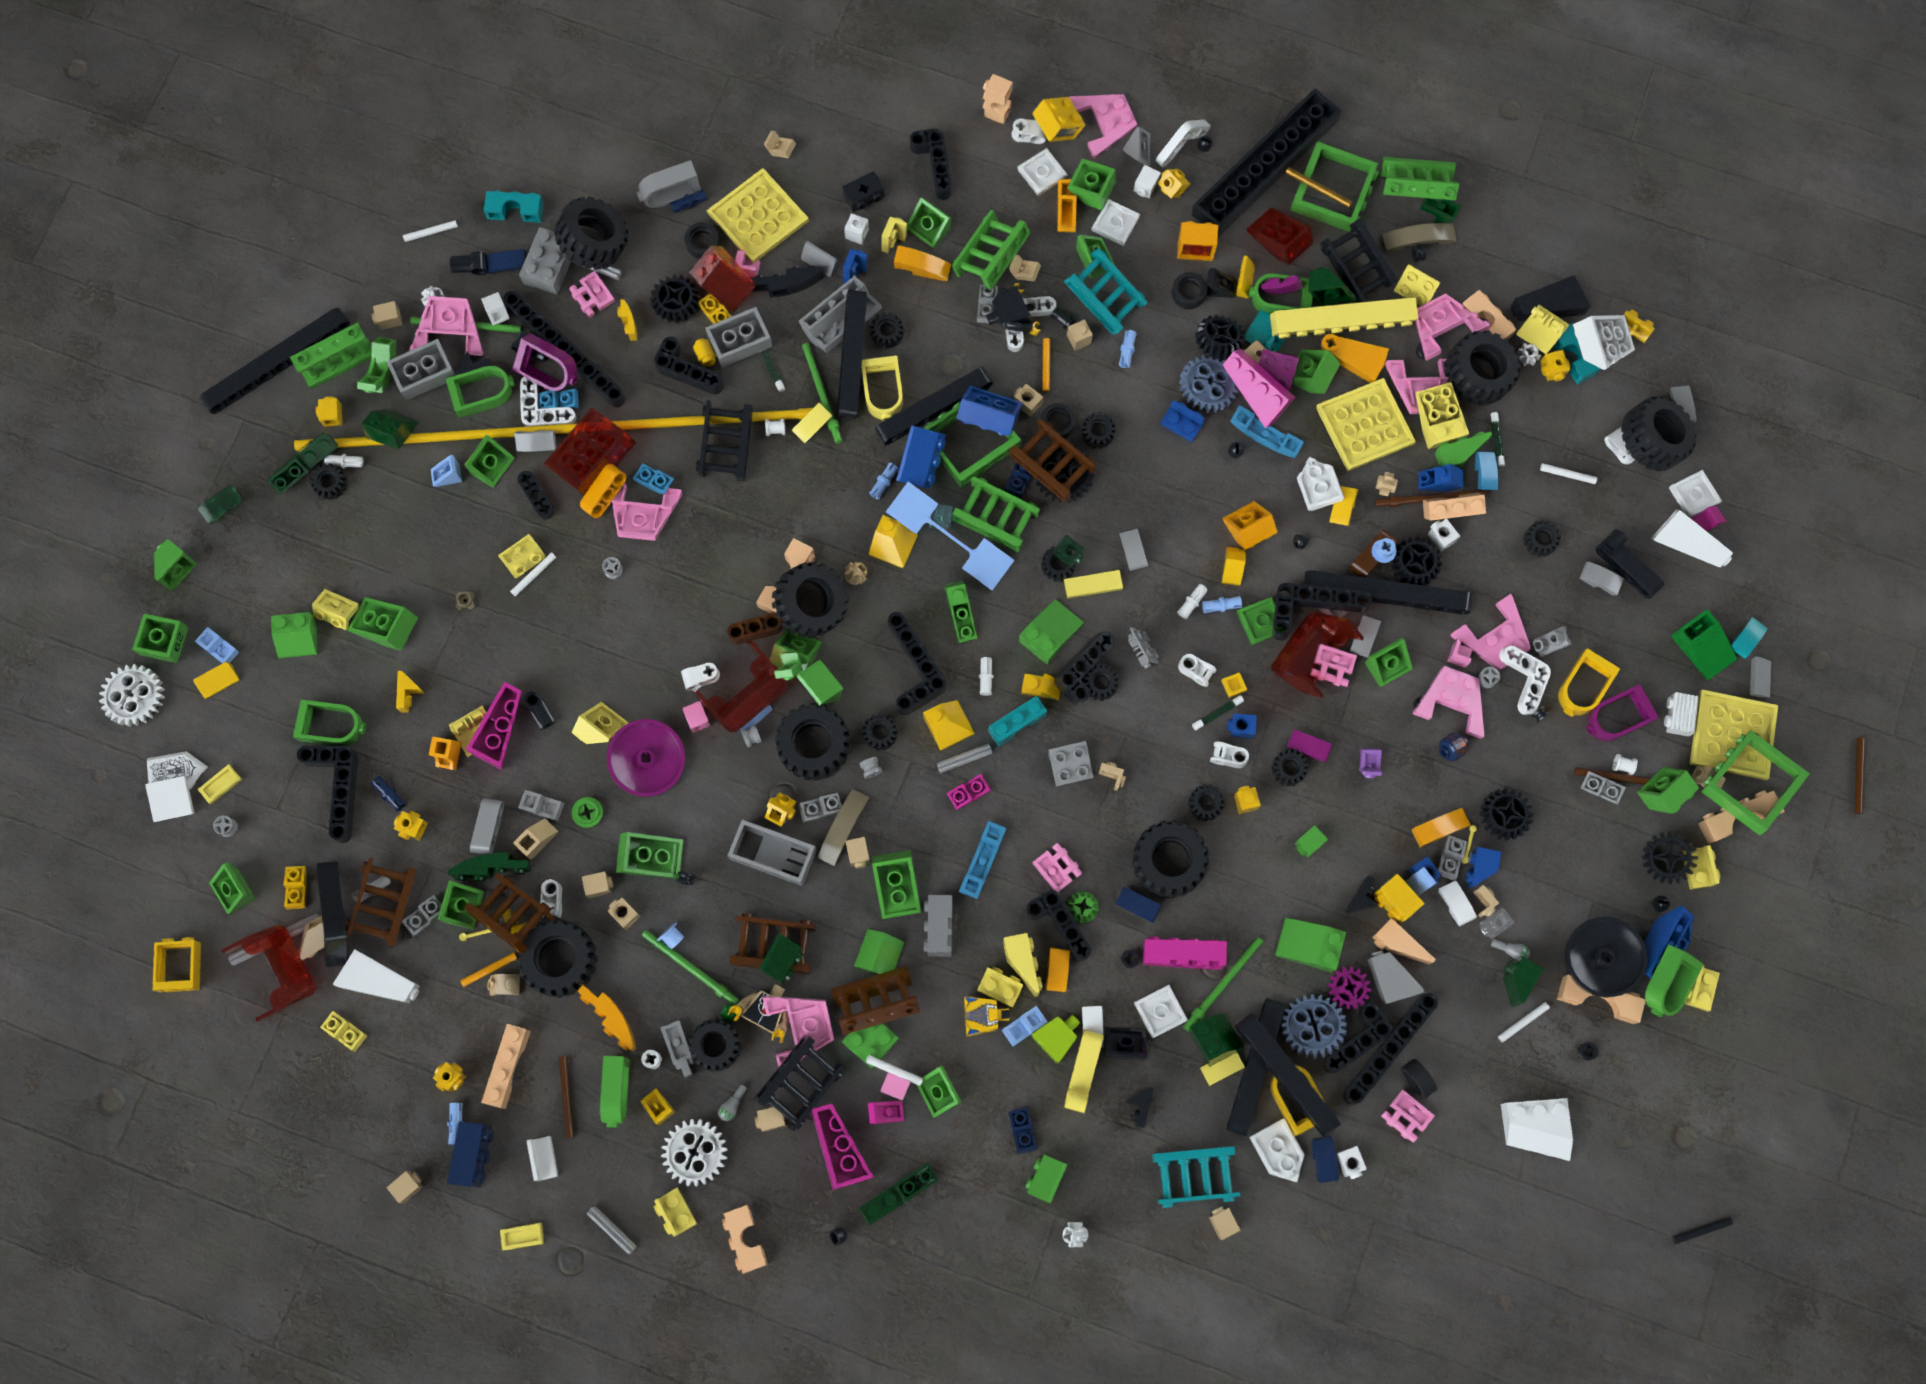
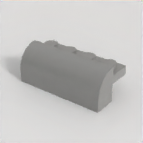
[799,276,882,353]

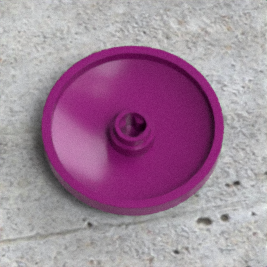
[606,719,685,797]

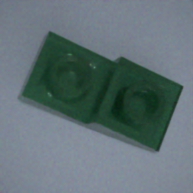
[198,485,242,523]

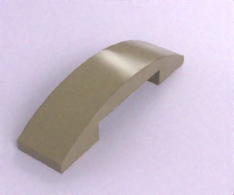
[1382,223,1457,252]
[817,789,870,867]

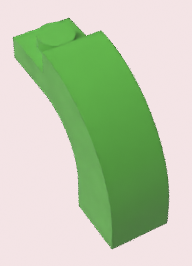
[358,337,396,393]

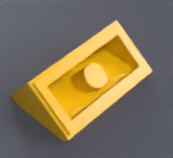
[1236,256,1255,298]
[193,661,240,699]

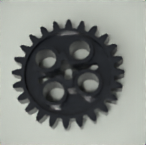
[1034,445,1094,503]

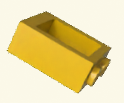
[153,937,201,992]

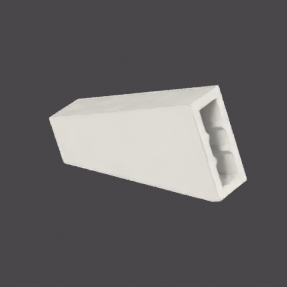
[1651,509,1733,567]
[333,949,420,1003]

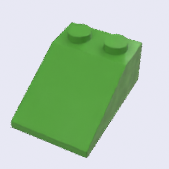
[348,597,418,651]
[1019,599,1084,665]
[616,832,683,879]
[872,850,921,919]
[1275,918,1346,973]

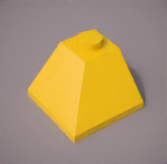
[869,515,918,569]
[923,700,975,751]

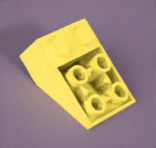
[1416,382,1469,450]
[1003,933,1042,997]

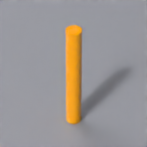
[1042,338,1050,392]
[460,952,518,987]

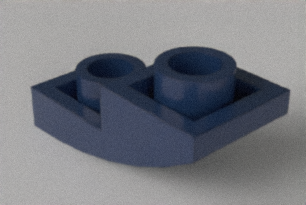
[486,249,526,274]
[1004,462,1031,499]
[1116,887,1162,923]
[1008,1107,1037,1154]
[1312,1136,1339,1183]

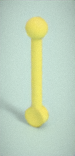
[1461,825,1477,864]
[459,929,491,941]

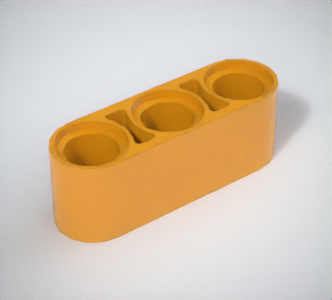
[580,464,626,518]

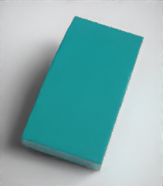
[1731,617,1768,659]

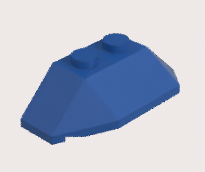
[1644,906,1694,979]

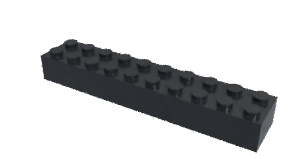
[1191,88,1342,237]

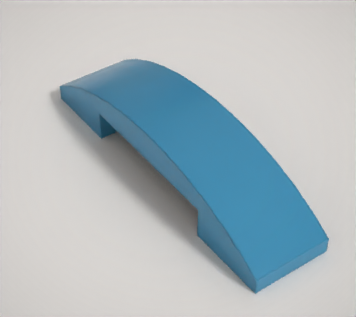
[1230,405,1304,458]
[959,821,1006,899]

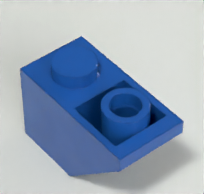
[1418,464,1463,492]
[1465,847,1501,889]

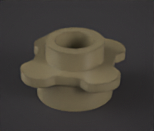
[456,591,475,610]

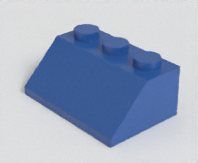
[957,386,1023,436]
[896,425,946,489]

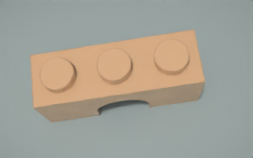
[983,74,1013,125]
[1462,290,1516,340]
[1423,493,1486,521]
[722,1205,768,1273]

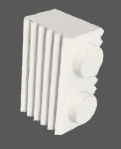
[1664,692,1699,737]

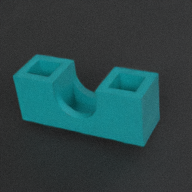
[484,190,544,223]
[1554,323,1601,385]
[988,696,1047,747]

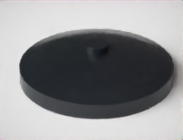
[1564,917,1647,998]

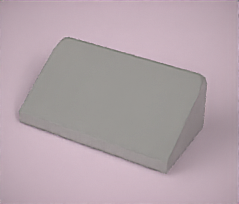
[801,241,838,277]
[1750,656,1771,698]

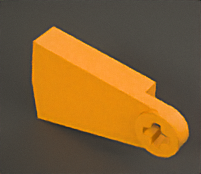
[1321,334,1389,383]

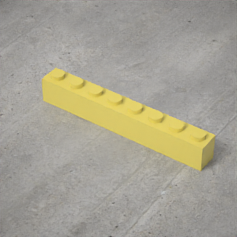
[1270,297,1418,339]

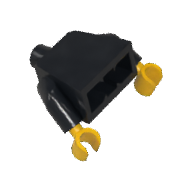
[985,283,1041,336]

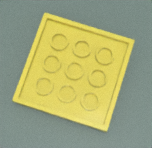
[707,168,809,264]
[1316,378,1416,472]
[1690,690,1778,780]

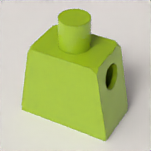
[1031,1015,1080,1064]

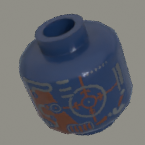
[1439,733,1469,761]

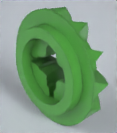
[572,797,603,828]
[1067,891,1099,923]

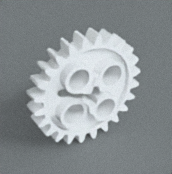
[99,664,165,727]
[661,1119,728,1186]

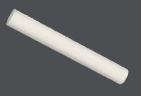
[403,220,458,242]
[1540,463,1597,484]
[510,552,556,597]
[1498,1002,1550,1043]
[866,1055,923,1086]

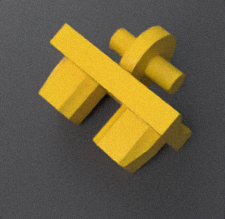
[1624,309,1655,343]

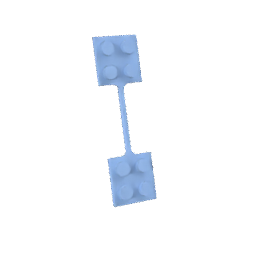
[886,482,1014,590]

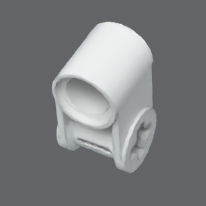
[1012,119,1046,144]
[1604,427,1635,464]
[1178,654,1217,687]
[681,663,720,691]
[1210,742,1249,769]
[540,879,562,918]

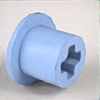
[1371,538,1396,563]
[657,922,684,949]

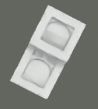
[1439,881,1477,927]
[1082,1006,1104,1048]

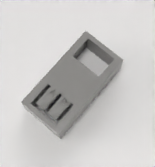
[727,820,817,886]

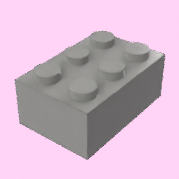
[519,227,571,295]
[705,307,772,368]
[386,339,456,401]

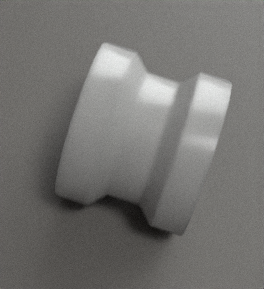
[602,557,623,579]
[1478,667,1500,689]
[740,725,762,748]
[859,757,883,779]
[213,815,238,837]

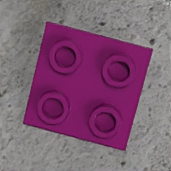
[1259,349,1299,391]

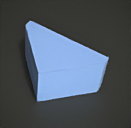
[430,455,462,487]

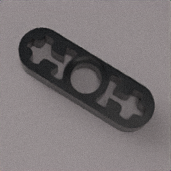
[518,471,554,520]

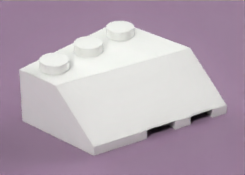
[1573,315,1635,370]
[1501,1098,1573,1161]

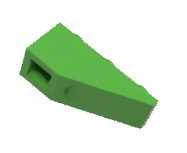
[1435,432,1492,468]
[944,580,977,643]

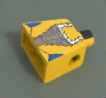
[964,997,1010,1037]

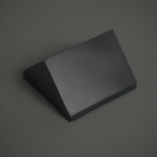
[1104,1027,1147,1061]

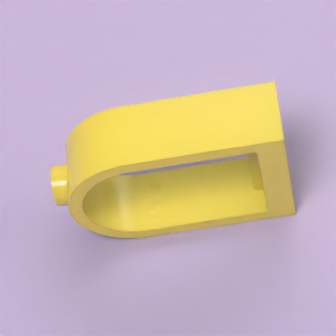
[861,356,903,421]

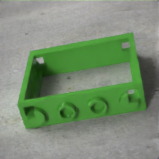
[1290,141,1379,232]
[924,402,1021,488]
[1701,730,1810,836]

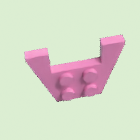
[1069,94,1137,159]
[1415,294,1490,361]
[410,296,484,356]
[1385,359,1449,414]
[612,484,682,541]
[1450,594,1531,671]
[1413,666,1484,739]
[762,996,834,1067]

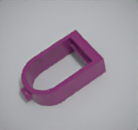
[512,333,578,391]
[1586,684,1659,742]

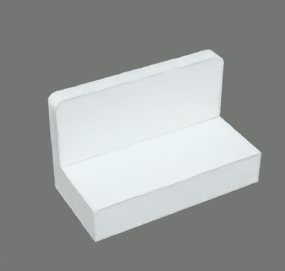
[527,1136,559,1181]

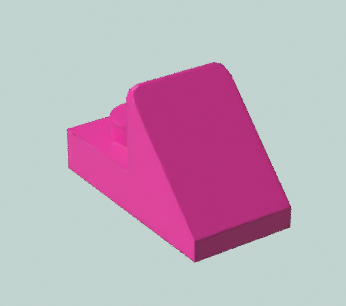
[1690,506,1726,532]
[868,1101,905,1125]

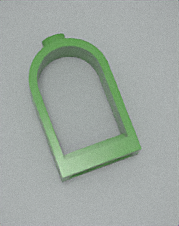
[1249,274,1313,314]
[446,366,515,419]
[293,700,366,746]
[1645,944,1704,1018]
[600,1056,630,1128]

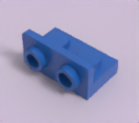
[843,249,868,284]
[1160,400,1205,443]

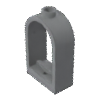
[636,160,701,208]

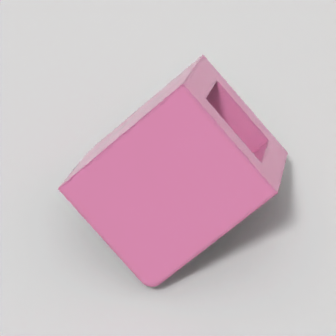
[734,250,760,277]
[1447,639,1473,668]
[683,701,710,733]
[880,1072,911,1100]

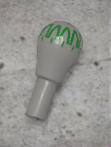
[1491,939,1530,959]
[718,1084,747,1121]

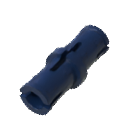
[670,189,708,213]
[371,776,406,812]

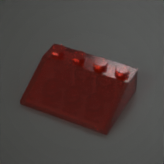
[544,407,636,496]

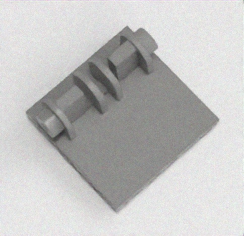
[1128,627,1159,669]
[1048,741,1094,786]

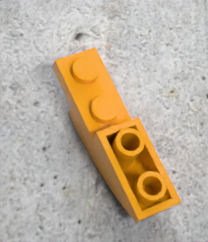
[578,985,636,1051]

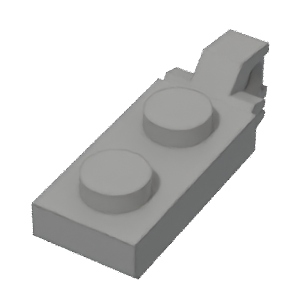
[661,1020,694,1078]

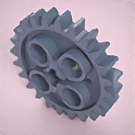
[1179,355,1238,413]
[1281,994,1347,1059]

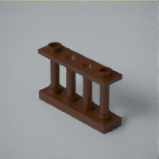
[1009,419,1096,504]
[345,857,417,947]
[464,873,555,954]
[730,913,816,974]
[831,966,921,1035]

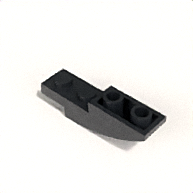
[750,265,824,298]

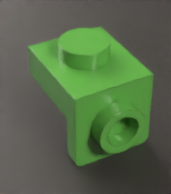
[774,651,803,680]

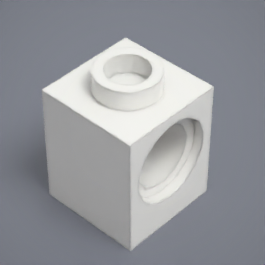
[1134,165,1161,198]
[844,213,869,244]
[481,292,510,325]
[1428,519,1460,552]
[1336,1146,1367,1179]

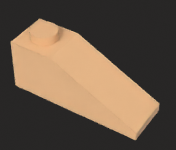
[1372,918,1436,965]

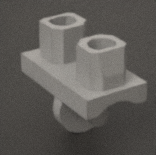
[1533,626,1572,657]

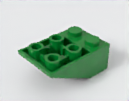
[1671,609,1737,681]

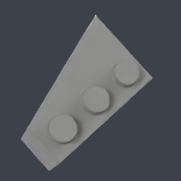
[924,895,952,957]

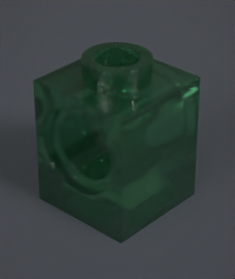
[1054,535,1085,568]

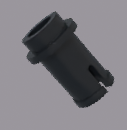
[1050,308,1074,329]

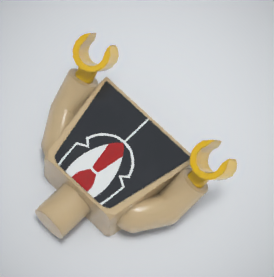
[728,984,790,1044]

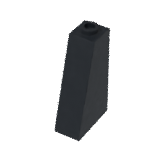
[1511,275,1591,321]

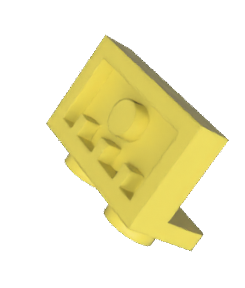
[881,216,907,253]
[498,534,546,579]
[312,589,359,630]
[1681,845,1720,890]
[1685,965,1720,1011]
[977,966,1023,1008]
[653,1188,697,1237]

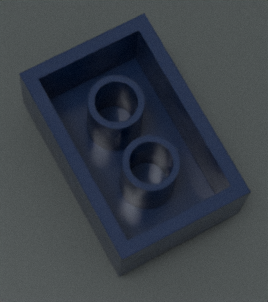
[447,1121,494,1188]

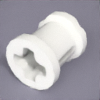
[765,418,786,436]
[1612,754,1638,775]
[641,1050,662,1069]

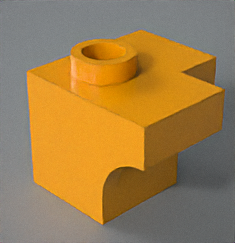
[429,736,462,770]

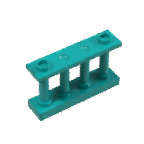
[1063,248,1148,335]
[1152,1146,1240,1208]

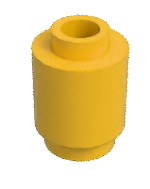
[693,338,716,367]

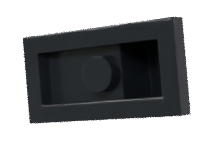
[1207,268,1236,298]
[455,351,494,375]
[1345,876,1378,913]
[1124,1087,1154,1129]

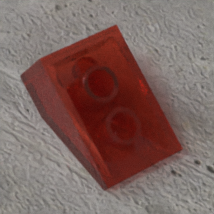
[1246,208,1314,265]
[689,246,756,312]

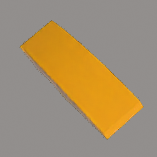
[1057,179,1076,232]
[894,245,951,282]
[1411,808,1471,848]

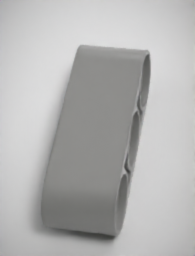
[470,798,504,855]

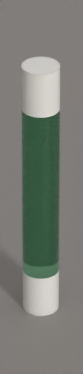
[759,349,786,392]
[1491,412,1505,467]
[1192,695,1244,731]

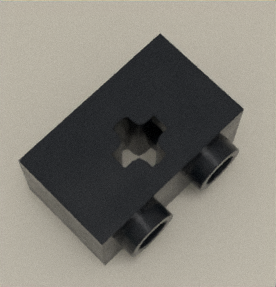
[842,171,885,212]

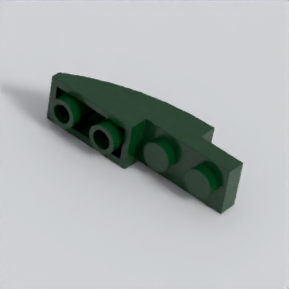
[267,431,338,495]
[448,852,532,881]
[858,1163,939,1226]

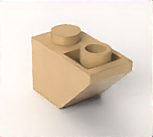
[513,818,559,860]
[299,915,324,960]

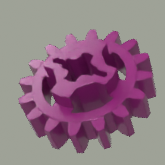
[1327,966,1371,1010]

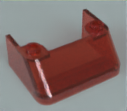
[1271,612,1364,698]
[690,640,787,732]
[221,925,316,1022]

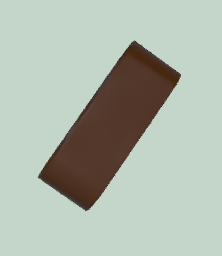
[1349,529,1398,578]
[727,613,783,645]

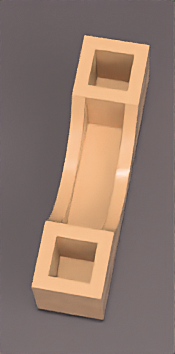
[756,538,815,614]
[1698,790,1785,844]
[1557,975,1646,1024]
[481,1024,531,1109]

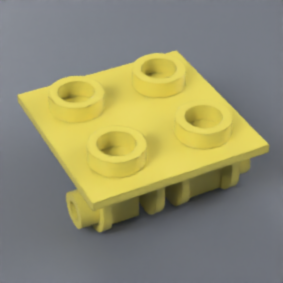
[1394,264,1440,306]
[1516,305,1569,354]
[449,705,487,757]

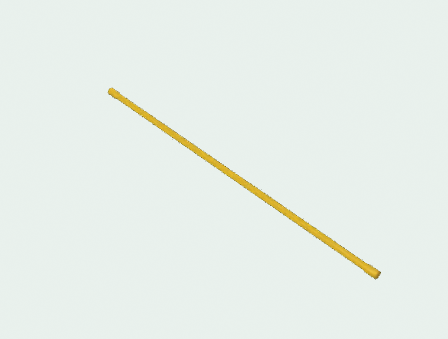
[294,408,813,451]

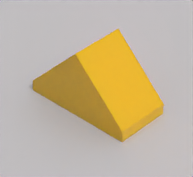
[1221,547,1246,586]
[640,1088,676,1125]

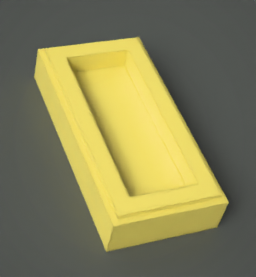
[198,764,242,805]
[1200,1053,1245,1086]
[500,1223,544,1251]

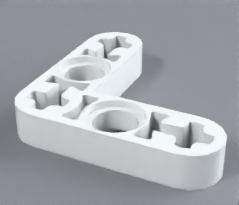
[1156,119,1211,167]
[1005,296,1056,352]
[520,377,576,427]
[1499,646,1551,715]

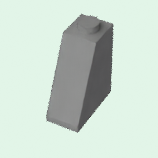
[1367,950,1424,1005]

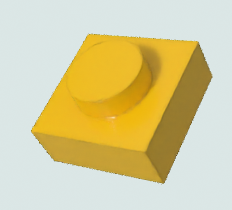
[1221,672,1247,698]

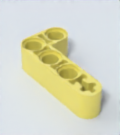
[1064,1029,1104,1113]

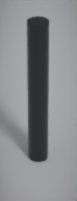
[1672,1217,1733,1244]

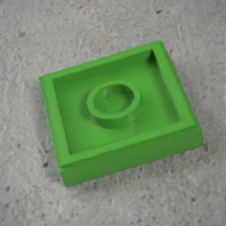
[1237,597,1286,646]

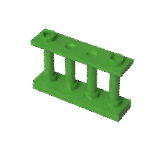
[1380,157,1460,200]
[952,210,1030,290]
[290,323,372,390]
[952,476,1040,553]

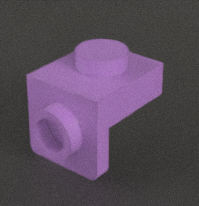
[1359,748,1382,778]

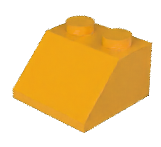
[1222,501,1278,550]

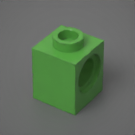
[1295,825,1328,858]

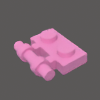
[569,271,615,318]
[1310,644,1357,687]
[1032,843,1082,893]
[1381,1090,1435,1143]

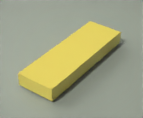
[1064,570,1123,599]

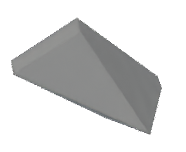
[1123,127,1150,166]

